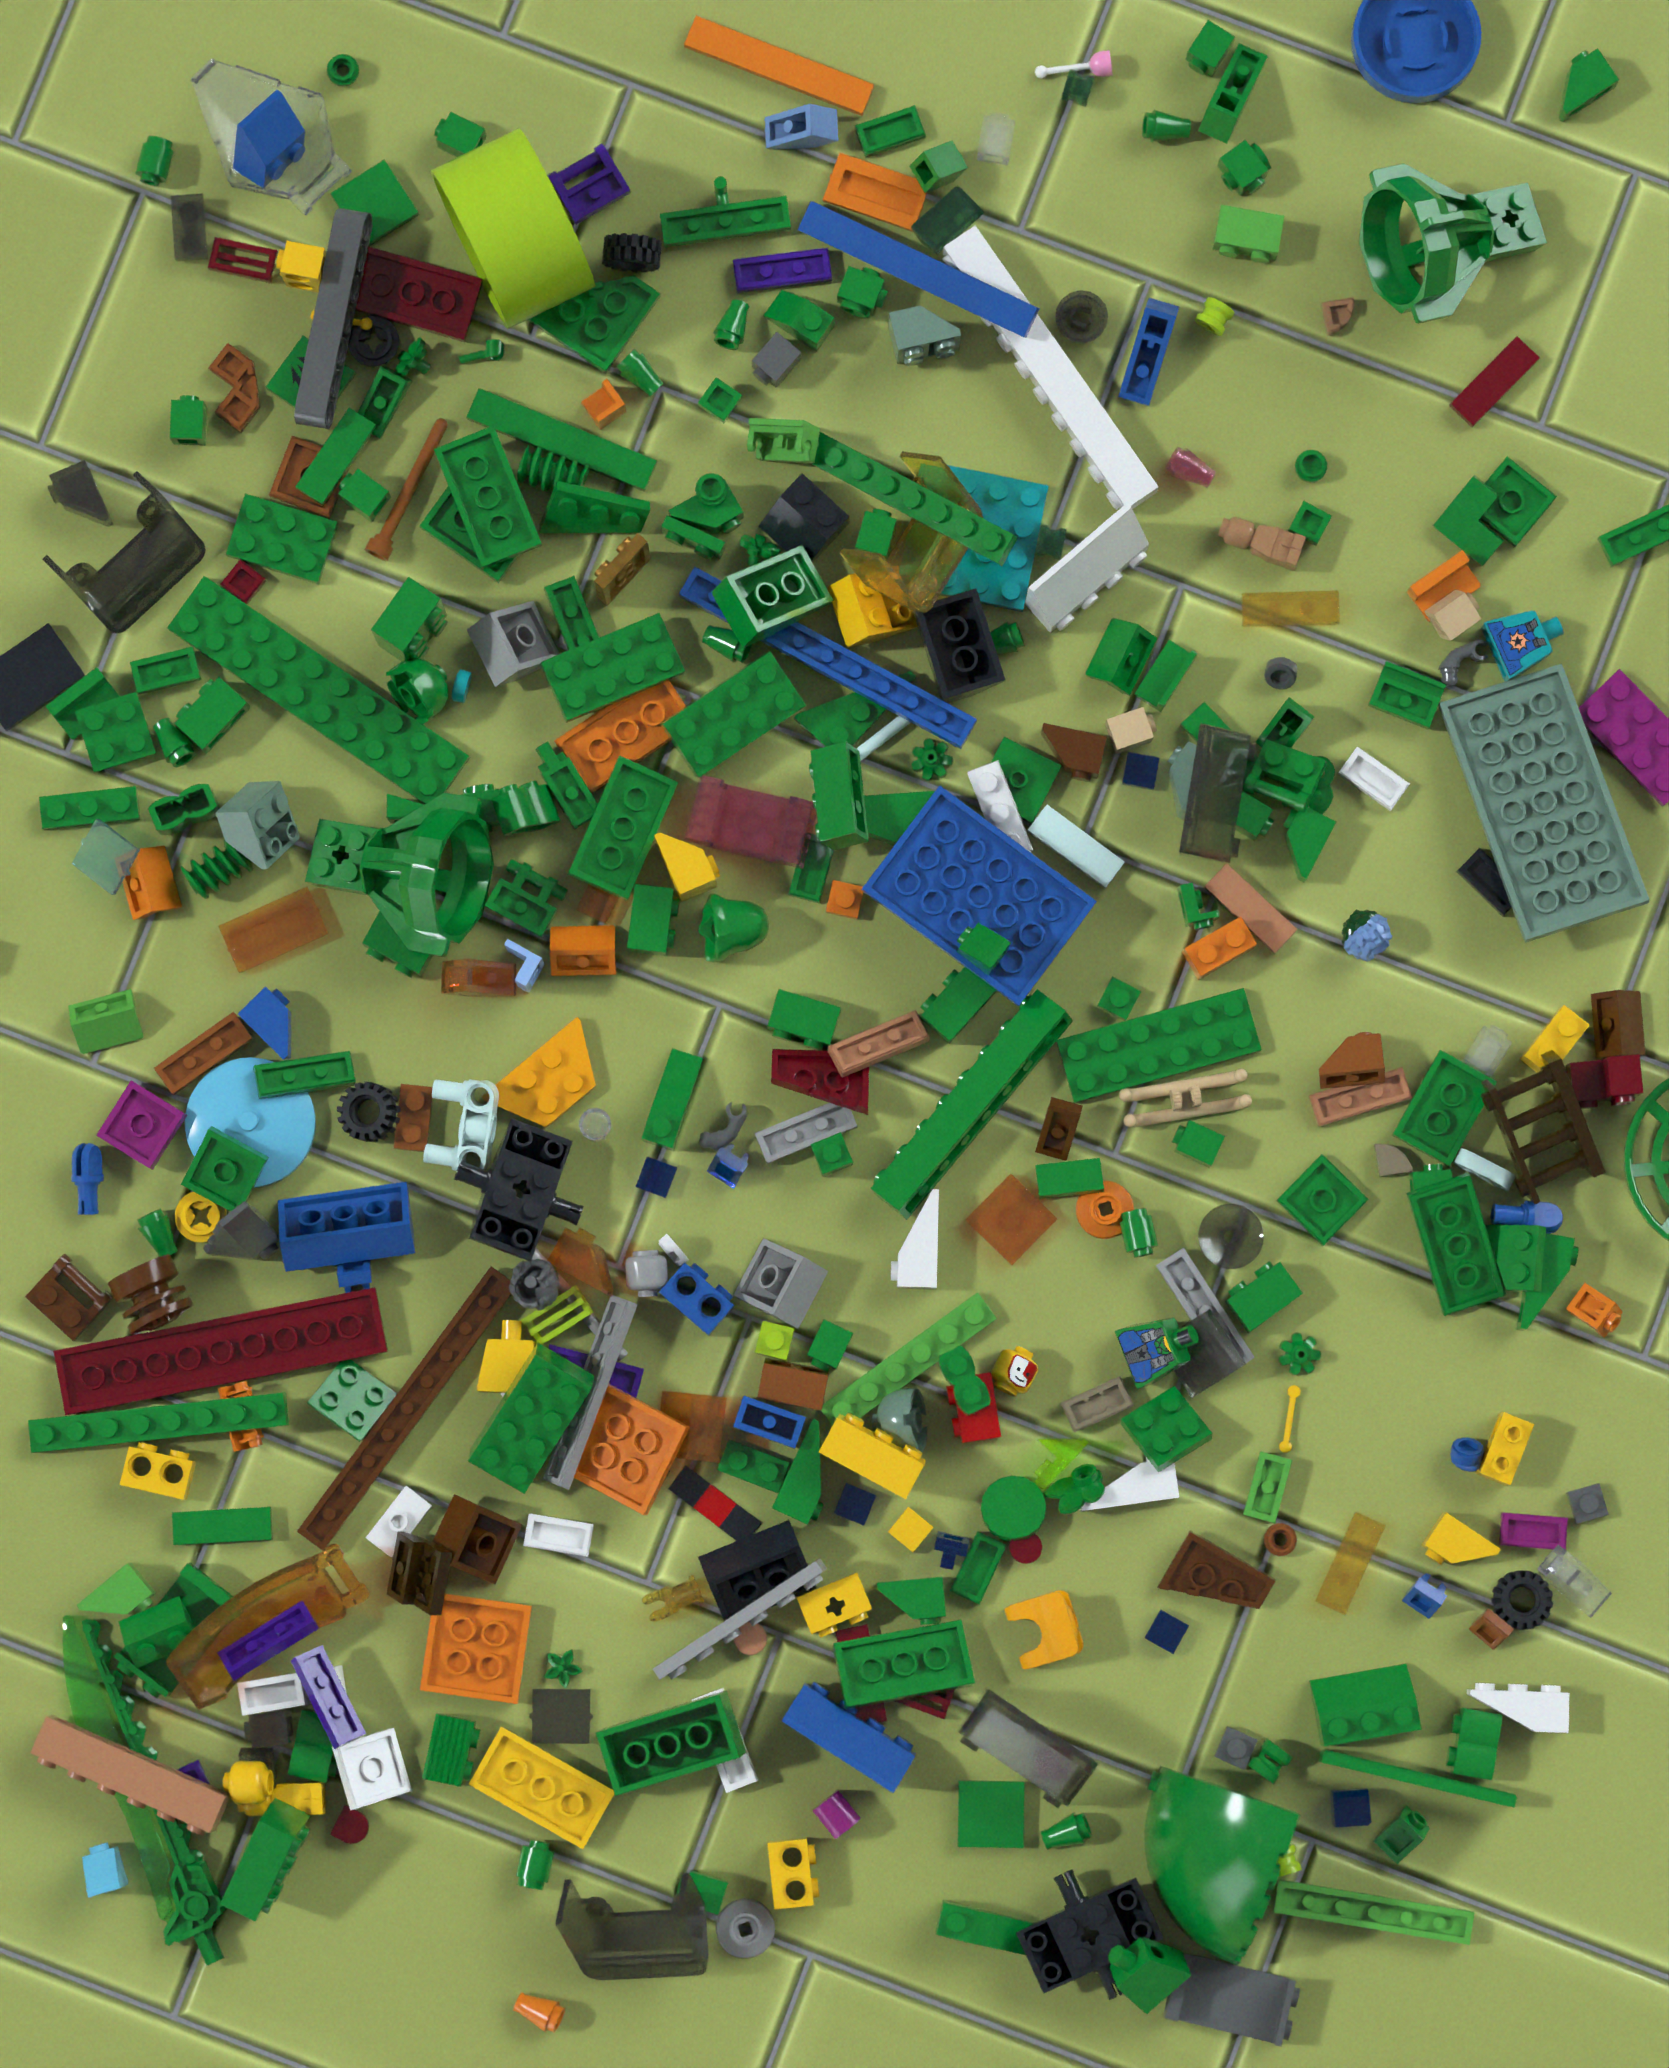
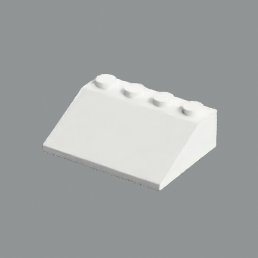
[1025,503,1149,633]

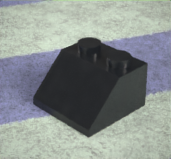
[758,473,850,563]

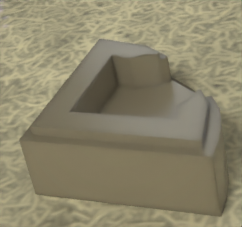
[1374,1144,1413,1177]

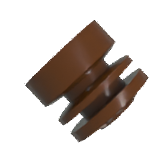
[107,1254,193,1334]

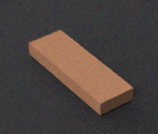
[1204,863,1298,954]
[828,1010,930,1078]
[1309,1067,1412,1127]

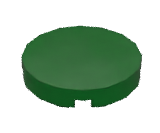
[981,1475,1046,1541]

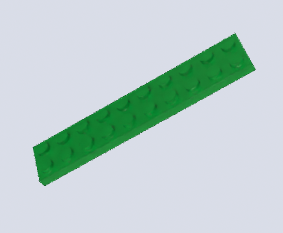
[167,576,470,804]

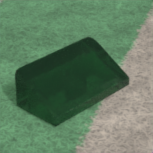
[911,186,984,255]

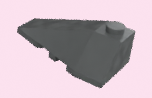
[203,1201,279,1260]

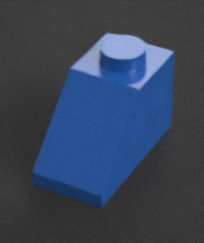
[238,986,291,1061]

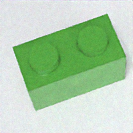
[1213,205,1285,263]

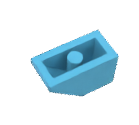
[82,1842,129,1898]

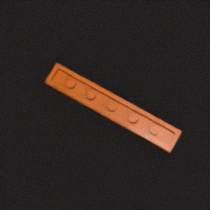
[684,16,874,116]

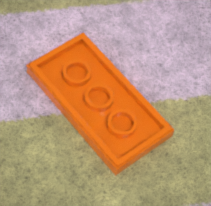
[554,680,686,794]

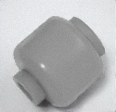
[625,1250,668,1297]

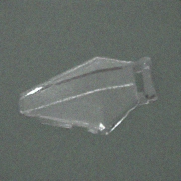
[191,59,352,216]

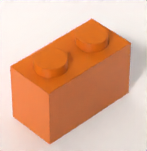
[1182,916,1257,980]

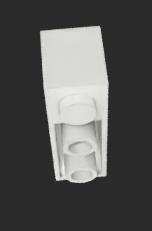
[1467,1683,1569,1733]

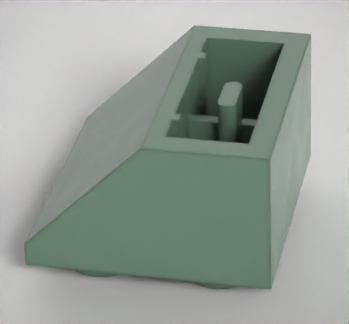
[888,305,961,366]
[216,781,300,869]

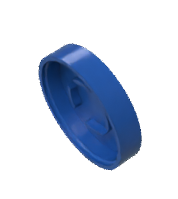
[1351,0,1482,103]

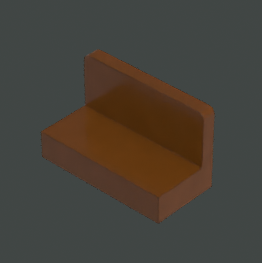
[1591,990,1645,1058]

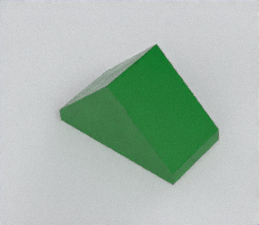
[1255,697,1314,748]

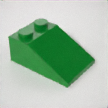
[711,545,834,648]

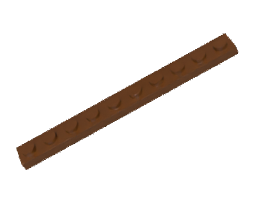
[297,1266,512,1551]

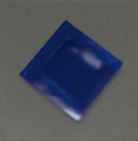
[1122,752,1160,790]
[636,1157,678,1199]
[834,1483,876,1526]
[1144,1609,1189,1654]

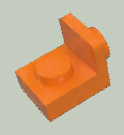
[1566,1283,1623,1338]

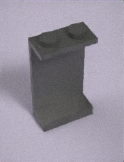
[1163,1952,1300,2046]

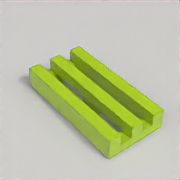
[521,1285,594,1345]

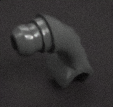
[1438,639,1488,686]
[699,1102,748,1152]

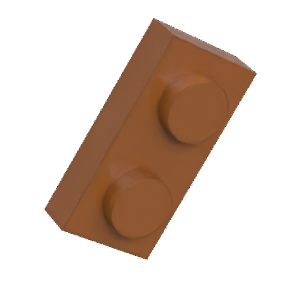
[394,1084,433,1152]

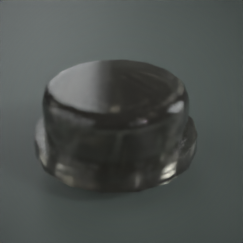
[1055,290,1108,344]

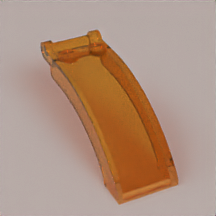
[166,1544,370,1710]

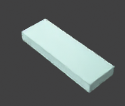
[1027,805,1125,889]

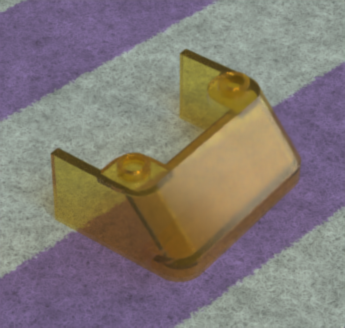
[840,451,983,612]

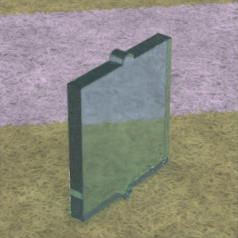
[72,819,140,895]

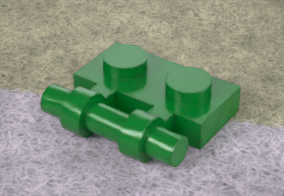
[484,859,568,938]

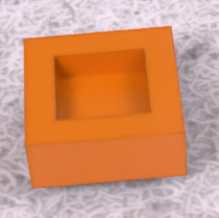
[826,880,864,920]

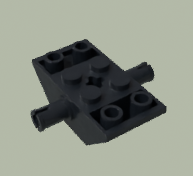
[454,1118,584,1262]
[1016,1869,1164,2000]

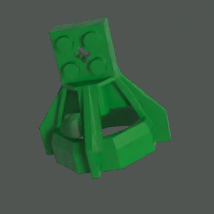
[1359,163,1547,324]
[305,792,494,957]

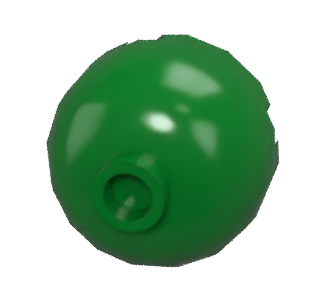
[386,658,448,724]

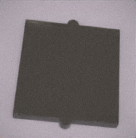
[529,1689,593,1744]

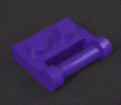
[548,144,631,225]

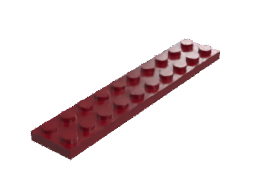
[53,1287,388,1415]

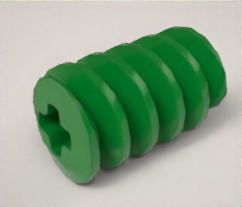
[517,444,590,492]
[180,840,253,899]

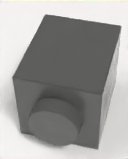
[752,332,801,388]

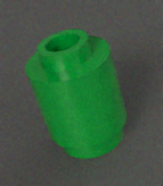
[135,136,174,186]
[1120,1208,1158,1258]
[516,1840,555,1890]

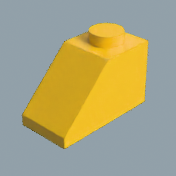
[1421,1512,1501,1565]

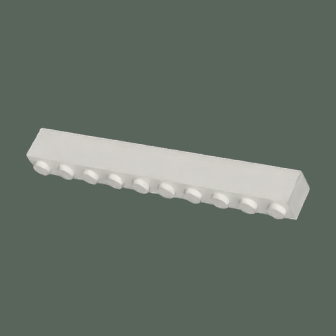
[941,226,1158,510]

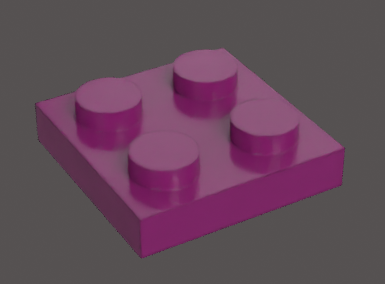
[96,1080,187,1170]

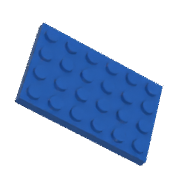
[862,785,1097,1007]

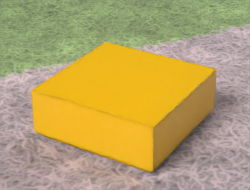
[888,1507,934,1552]

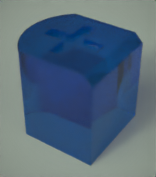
[1330,1788,1371,1828]

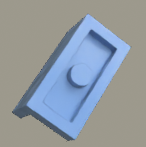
[504,939,545,993]

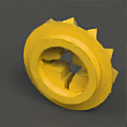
[175,1191,227,1242]

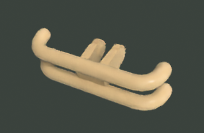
[1119,1069,1252,1127]

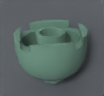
[872,1388,928,1452]

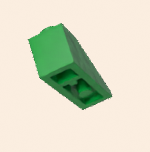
[1198,43,1268,144]
[641,1048,703,1151]
[1516,1233,1579,1331]
[772,1419,824,1525]
[935,1900,1034,1955]

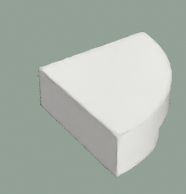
[658,1234,689,1267]

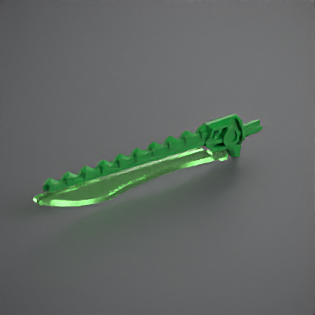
[63,1615,227,1966]

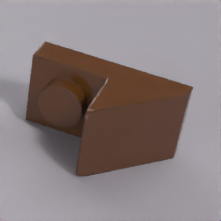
[1035,1097,1083,1161]

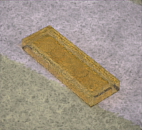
[1241,590,1340,627]
[1315,1512,1386,1615]

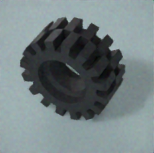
[602,233,662,273]
[337,1082,401,1142]
[1491,1570,1553,1630]

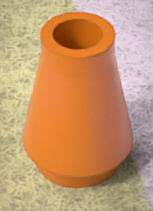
[513,1993,565,2033]

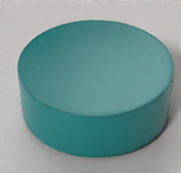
[451,669,472,703]

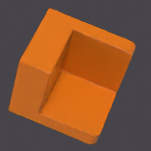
[581,379,626,430]

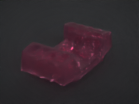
[684,775,817,869]

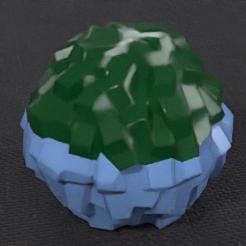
[1341,909,1392,962]

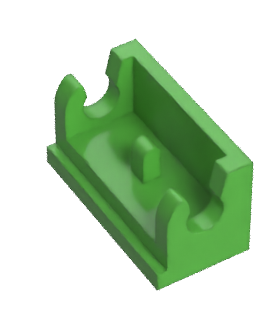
[747,418,820,463]

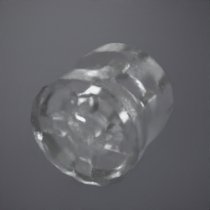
[579,1108,612,1142]

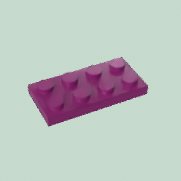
[1579,669,1669,807]

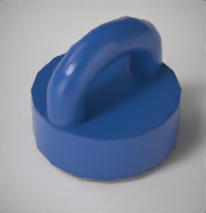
[1450,1438,1484,1472]

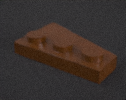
[1157,1530,1276,1609]

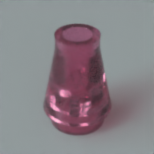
[1166,447,1216,488]

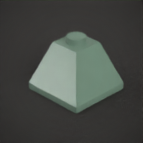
[1167,741,1223,820]

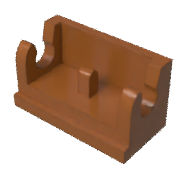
[757,1358,829,1411]

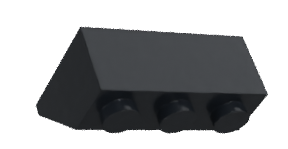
[914,588,1005,703]
[698,1520,817,1621]

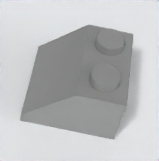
[467,601,560,687]
[733,1238,828,1329]

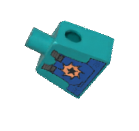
[1481,610,1564,682]

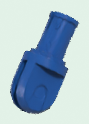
[71,1143,104,1215]
[1490,1200,1563,1234]

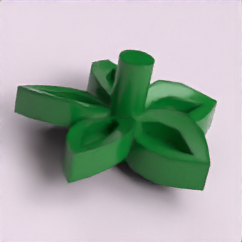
[544,1649,583,1689]

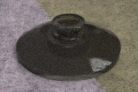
[1198,1204,1264,1269]

